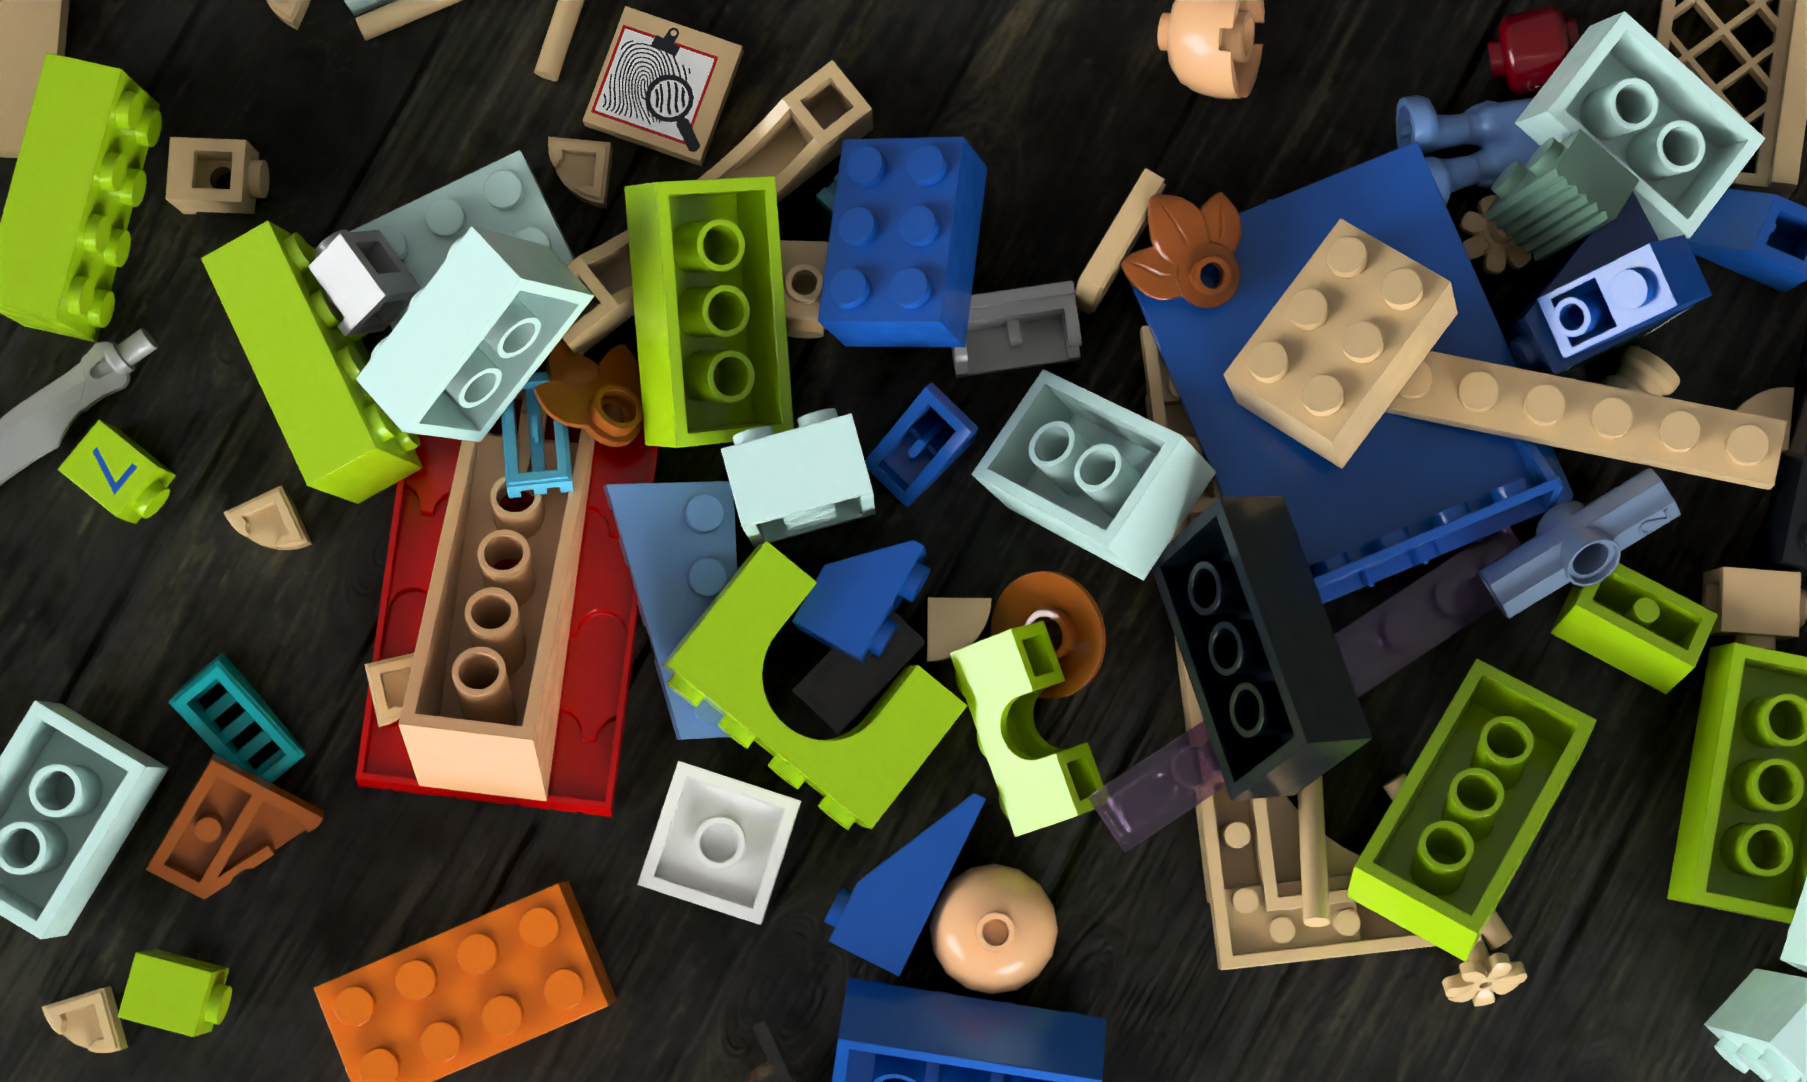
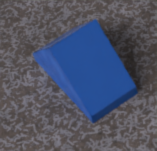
[865,382,978,508]

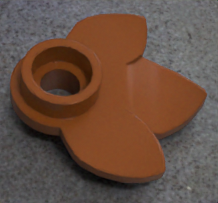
[1120,192,1242,308]
[533,341,643,447]

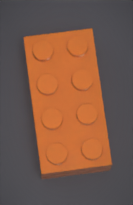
[314,881,617,1082]

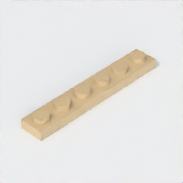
[1384,351,1787,490]

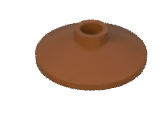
[991,571,1106,699]

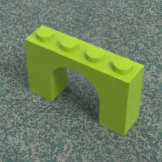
[661,541,968,830]

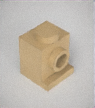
[165,137,269,214]

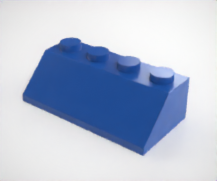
[832,978,1106,1082]

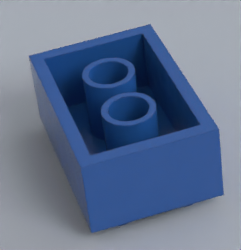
[818,137,987,348]

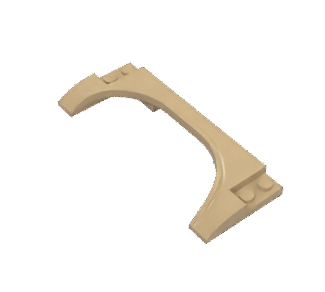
[1140,325,1482,970]

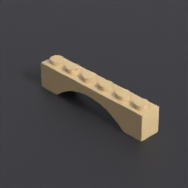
[562,60,873,355]

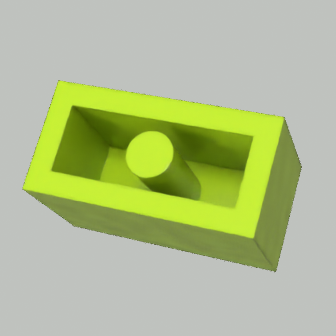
[1550,563,1718,694]

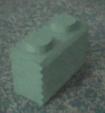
[1486,129,1639,262]

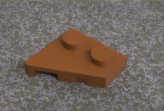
[146,753,324,900]

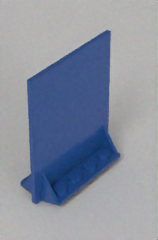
[1129,141,1573,604]

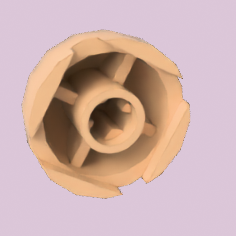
[1157,0,1265,100]
[929,863,1058,995]

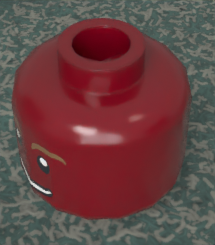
[1487,6,1580,95]

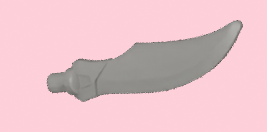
[0,328,158,486]

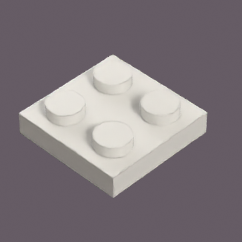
[637,761,802,925]

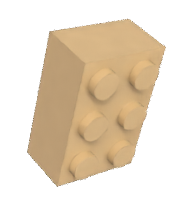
[1223,218,1458,469]

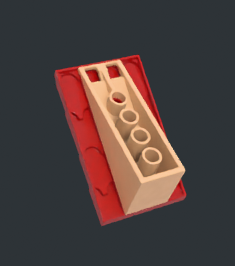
[356,389,661,817]

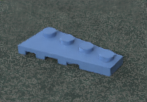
[603,481,737,740]

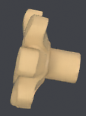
[1459,195,1532,275]
[1442,939,1527,1007]

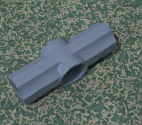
[1477,468,1681,618]

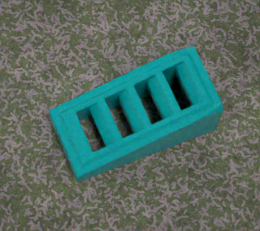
[168,652,306,783]

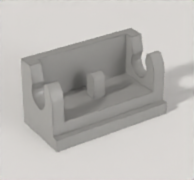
[951,280,1082,378]

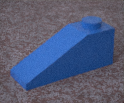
[824,793,986,976]

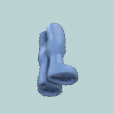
[1396,95,1540,205]

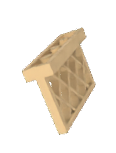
[1656,0,1807,199]

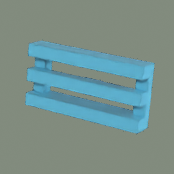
[501,371,574,498]

